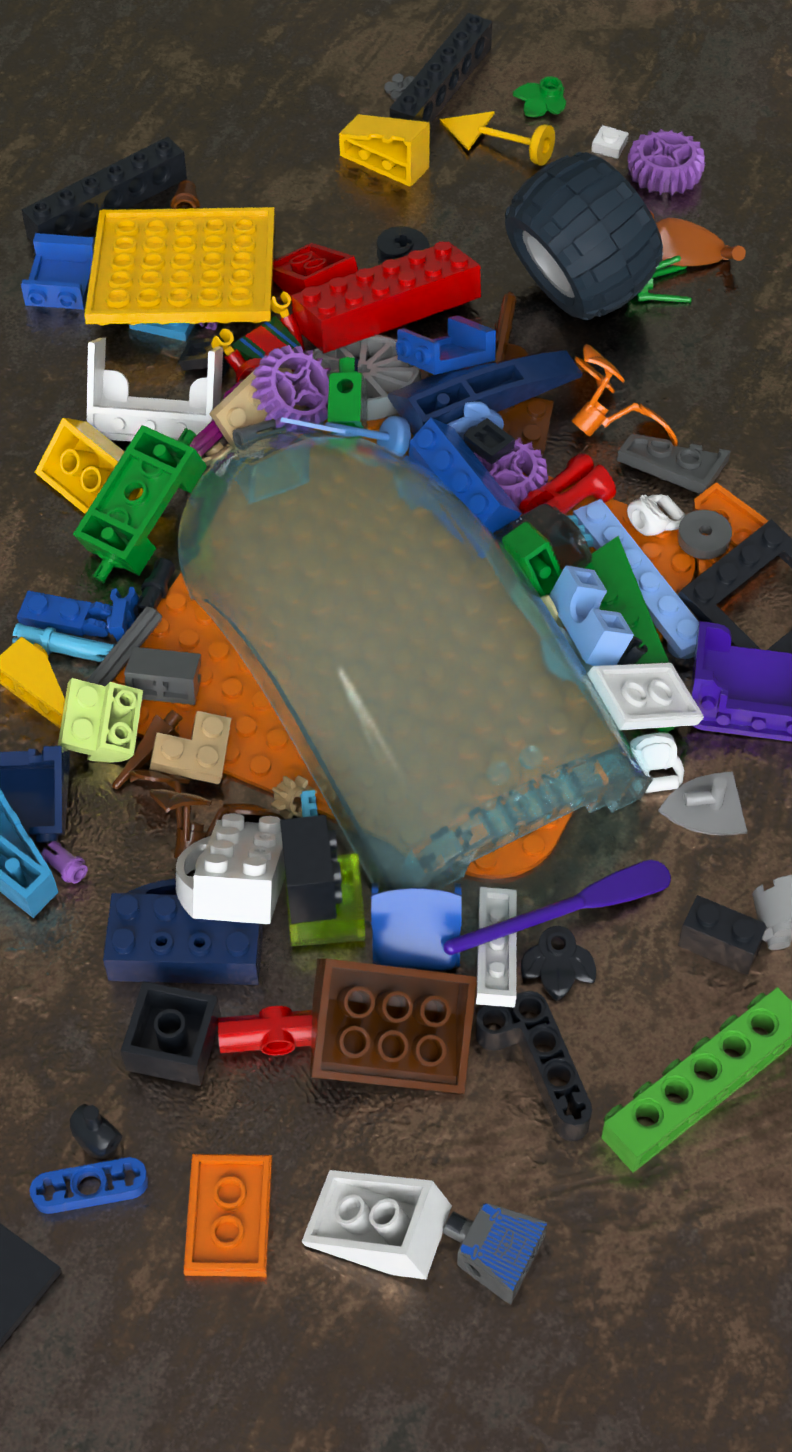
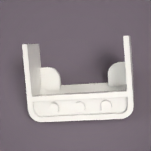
[87,338,223,442]

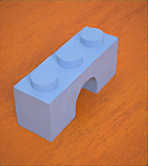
[549,565,634,666]

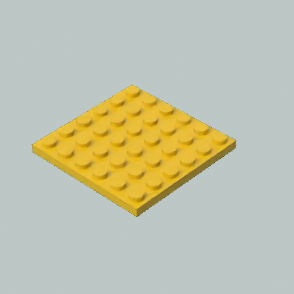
[85,207,275,325]

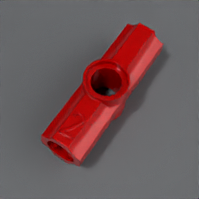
[218,1006,312,1056]

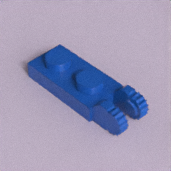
[17,591,113,638]

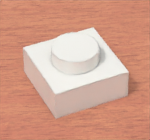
[591,125,629,159]

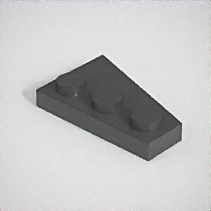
[616,433,731,494]

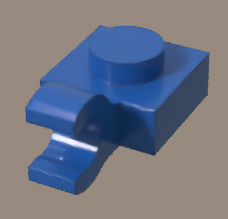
[107,587,139,642]

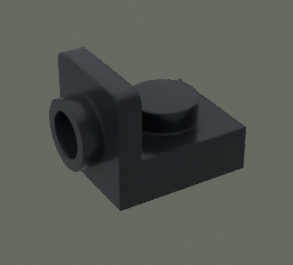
[178,336,230,379]
[464,418,515,465]

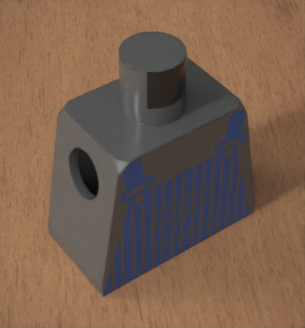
[443,1203,547,1304]

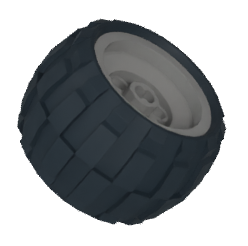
[505,151,663,320]

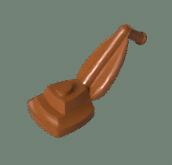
[648,209,746,266]

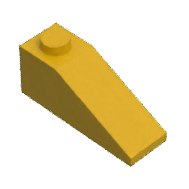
[0,637,65,728]

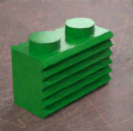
[502,521,562,598]

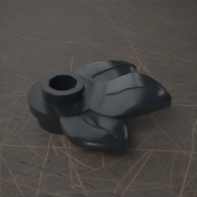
[521,926,596,1001]

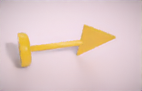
[440,111,555,166]

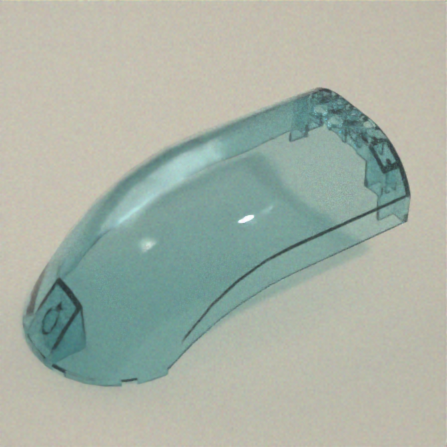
[178,430,653,892]

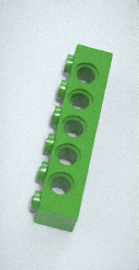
[601,987,792,1173]

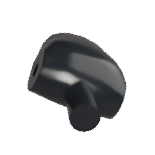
[70,1104,122,1161]

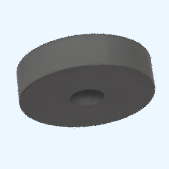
[677,510,732,559]

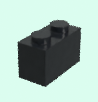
[678,895,766,976]

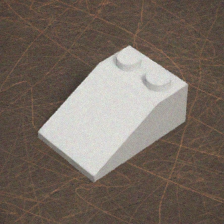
[301,1170,452,1279]

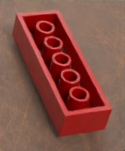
[291,241,481,353]

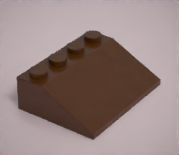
[310,958,477,1094]

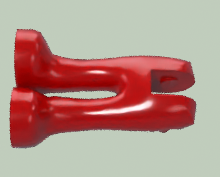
[519,453,616,528]

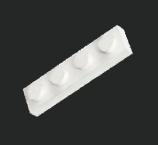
[476,887,517,1007]

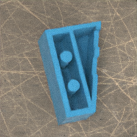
[0,789,59,918]

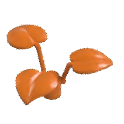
[571,344,678,446]

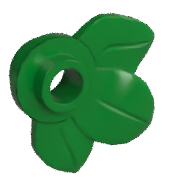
[513,77,566,118]

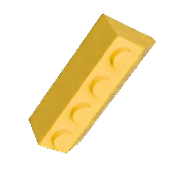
[35,418,143,514]

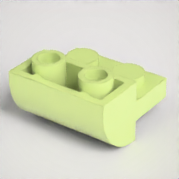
[58,678,143,763]

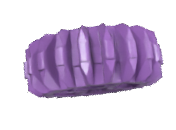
[627,128,705,196]
[251,345,331,433]
[474,438,548,508]

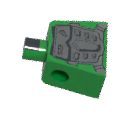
[328,357,368,438]

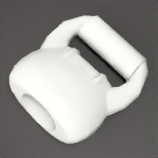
[627,495,686,536]
[629,732,684,793]

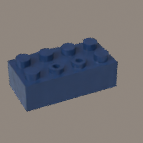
[103,878,263,985]

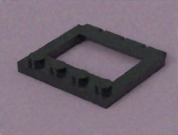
[678,519,792,653]

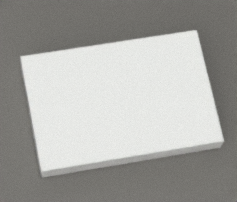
[587,663,704,730]

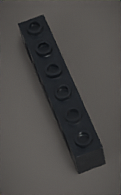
[389,13,492,124]
[21,137,187,242]

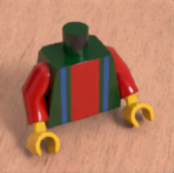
[211,291,305,380]

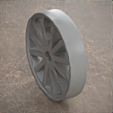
[313,335,422,421]

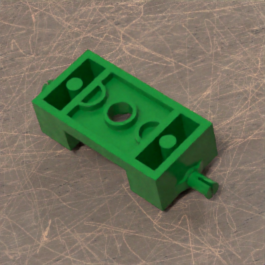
[73,425,207,583]

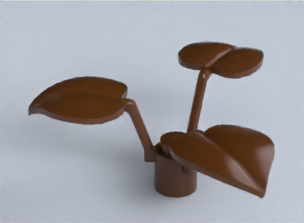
[129,770,284,859]

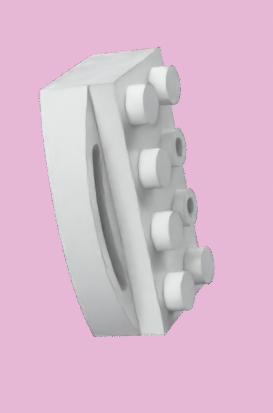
[176,813,286,924]

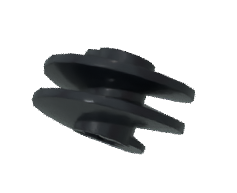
[377,226,430,265]

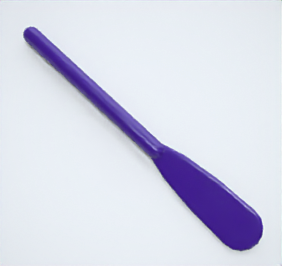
[443,859,671,955]

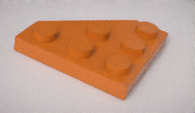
[693,482,769,576]

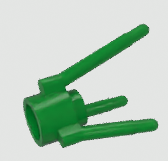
[636,256,692,303]

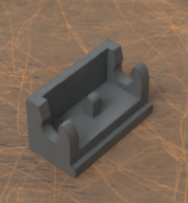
[124,647,201,705]

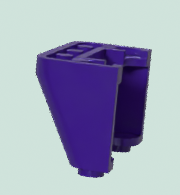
[690,621,792,742]

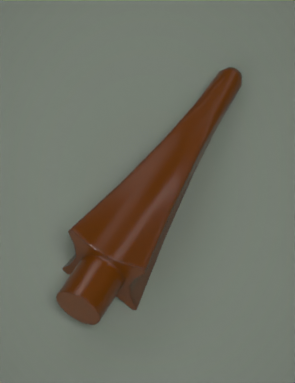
[112,710,183,790]

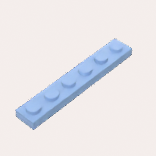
[573,499,699,658]

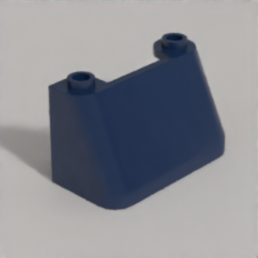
[0,746,70,843]

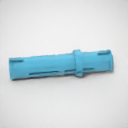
[12,623,116,663]

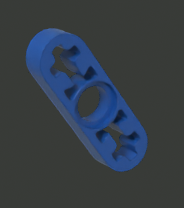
[30,1157,148,1214]

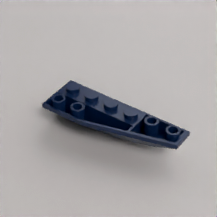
[388,350,583,436]

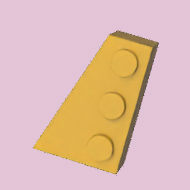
[339,114,430,187]

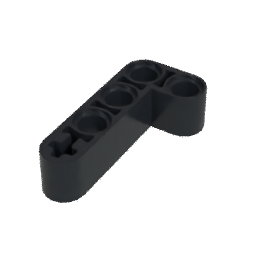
[476,991,592,1141]

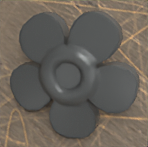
[384,74,414,100]

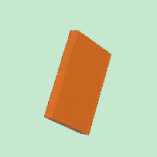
[184,1154,273,1277]

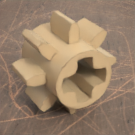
[271,775,317,819]

